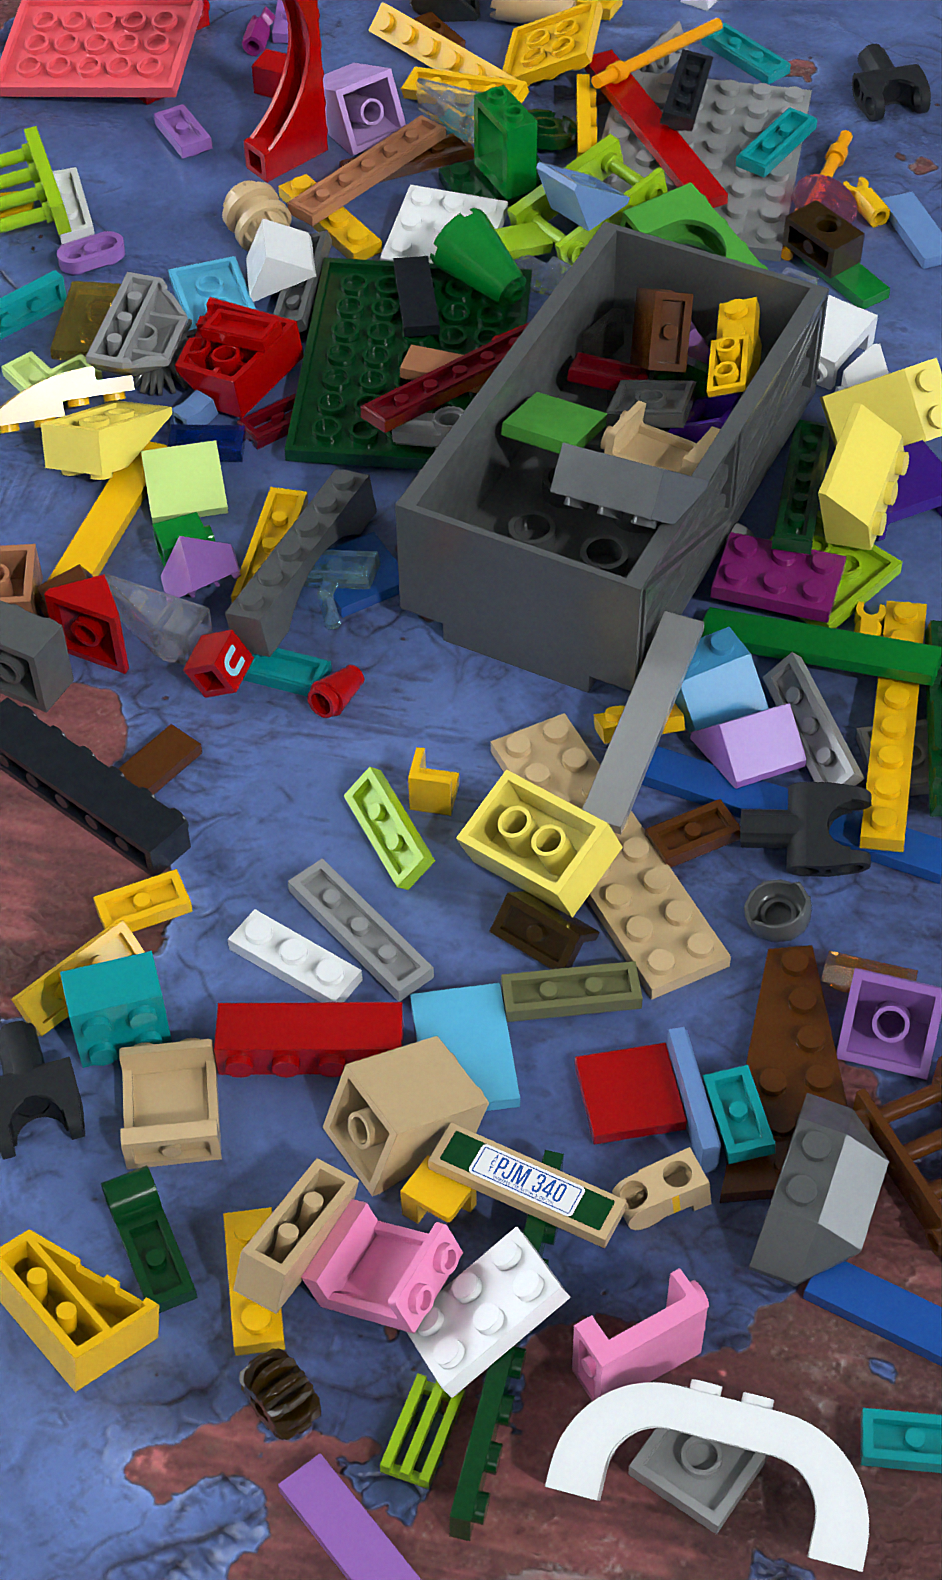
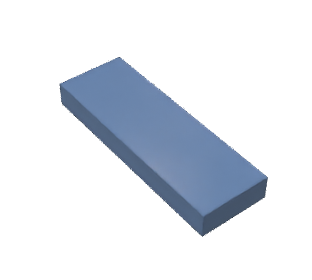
[882,191,942,269]
[667,1027,721,1173]

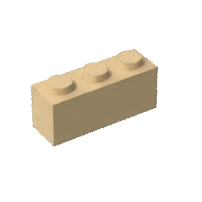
[233,1158,359,1314]

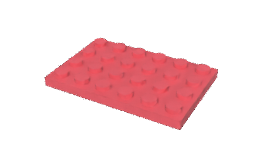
[0,0,204,98]

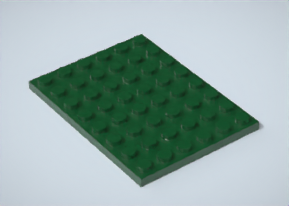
[285,257,532,469]

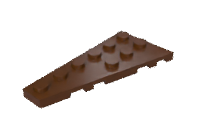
[720,945,848,1203]

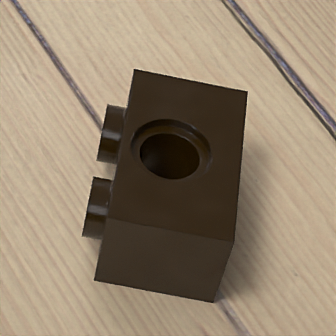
[782,200,865,279]

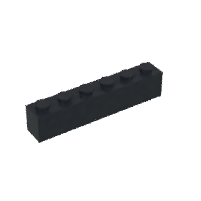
[0,697,191,877]

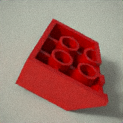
[175,297,304,418]

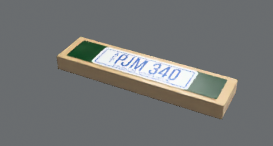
[428,1123,627,1248]

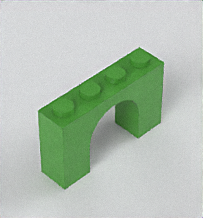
[620,182,768,270]

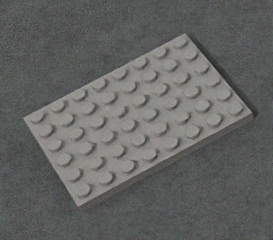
[577,70,812,262]

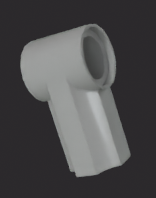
[392,406,465,449]

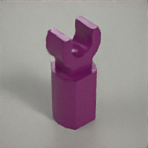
[242,6,275,57]

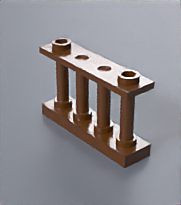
[853,1056,942,1256]

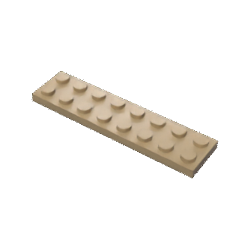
[491,713,731,1000]

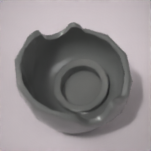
[744,879,812,943]

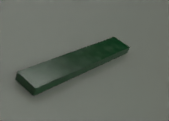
[771,419,831,555]

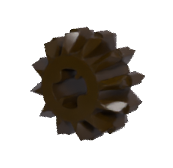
[239,1348,321,1440]

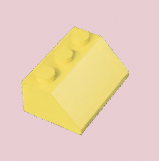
[818,403,909,550]

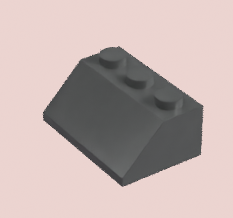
[550,443,709,529]

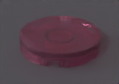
[791,174,858,224]

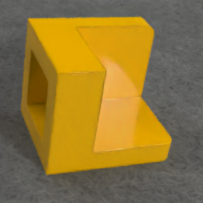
[408,747,459,816]
[400,1155,477,1224]

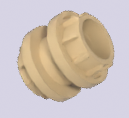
[222,180,292,251]

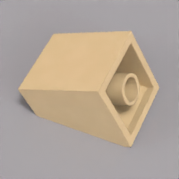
[322,1036,489,1197]

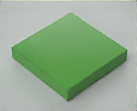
[501,392,607,454]

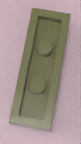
[501,961,643,1022]

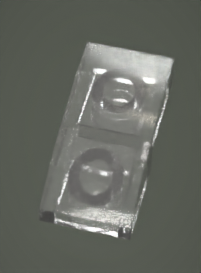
[514,255,572,296]

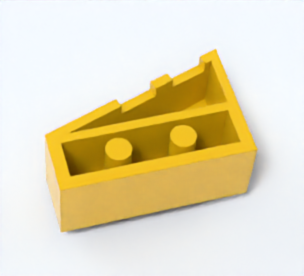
[0,1229,159,1392]

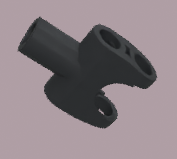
[852,44,931,121]
[740,782,872,877]
[0,1021,85,1160]

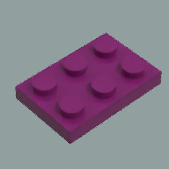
[711,532,847,623]

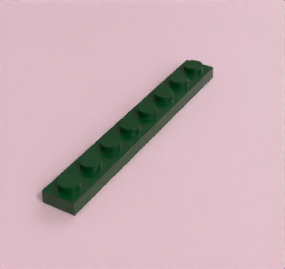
[449,1150,570,1541]

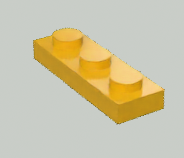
[11,920,144,1037]
[223,1207,286,1356]

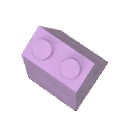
[323,63,406,155]

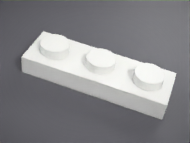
[52,167,95,244]
[228,909,363,1003]

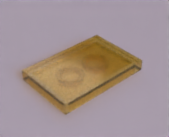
[50,281,121,360]

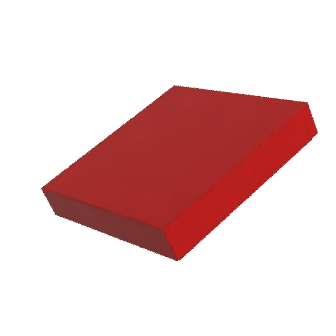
[575,1043,687,1145]

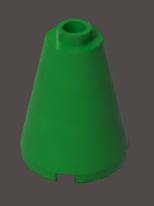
[430,208,526,305]

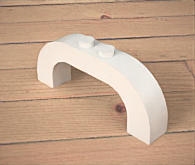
[545,1379,869,1572]

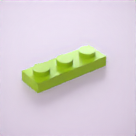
[344,766,435,890]

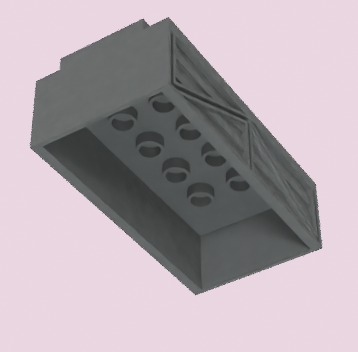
[395,221,829,693]

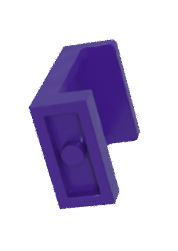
[875,440,942,542]

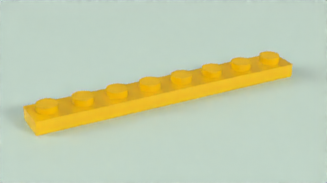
[859,601,927,852]

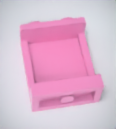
[301,1199,463,1334]
[572,1269,709,1401]

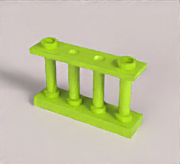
[0,126,72,235]
[507,134,668,272]

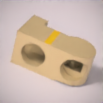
[612,1147,711,1230]

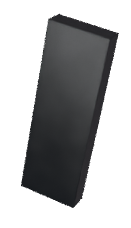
[393,256,440,337]

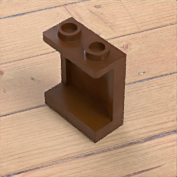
[630,287,694,373]

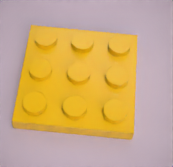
[502,0,603,86]

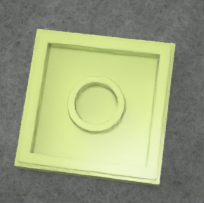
[141,440,228,524]

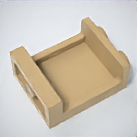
[600,401,721,476]
[119,1038,222,1169]

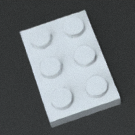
[407,1226,571,1398]

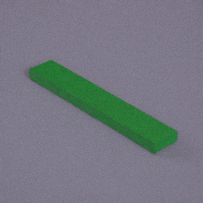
[701,607,942,686]

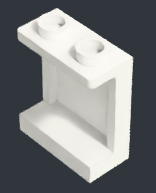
[816,295,878,390]

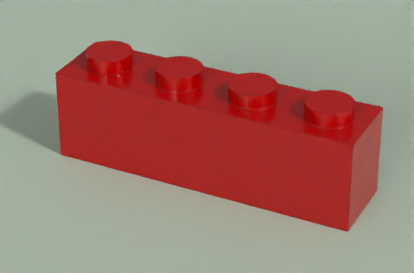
[214,1002,404,1078]

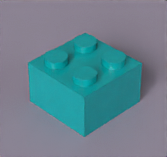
[60,951,172,1068]

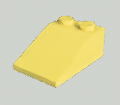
[819,357,942,449]
[41,400,172,480]

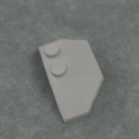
[86,272,188,377]

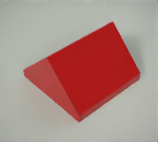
[44,574,129,674]

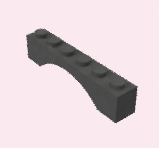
[225,469,377,657]

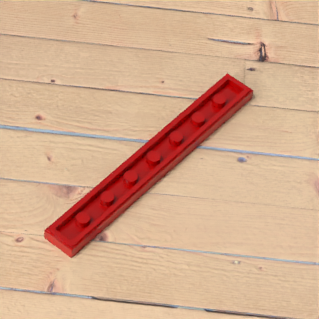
[584,49,728,208]

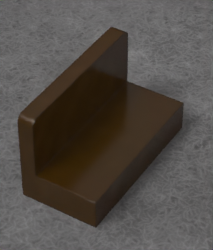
[489,891,600,969]

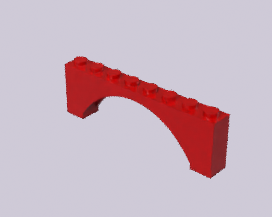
[243,0,328,183]

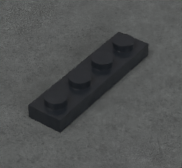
[660,49,714,132]

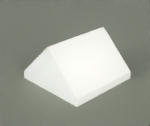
[246,218,316,302]

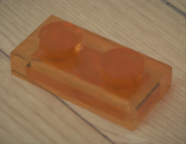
[821,950,918,993]

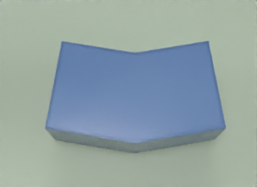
[170,389,218,438]

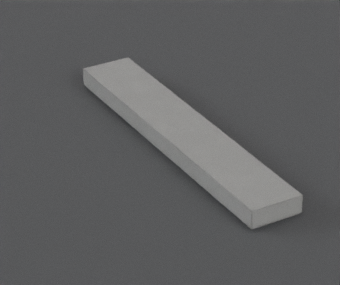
[582,611,704,835]

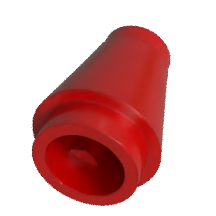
[307,665,365,718]

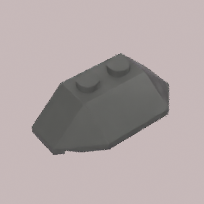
[748,1093,889,1287]

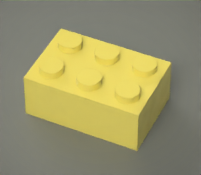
[456,770,623,918]

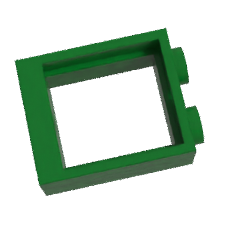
[474,85,537,200]

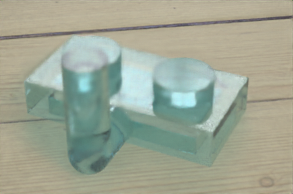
[303,550,381,630]

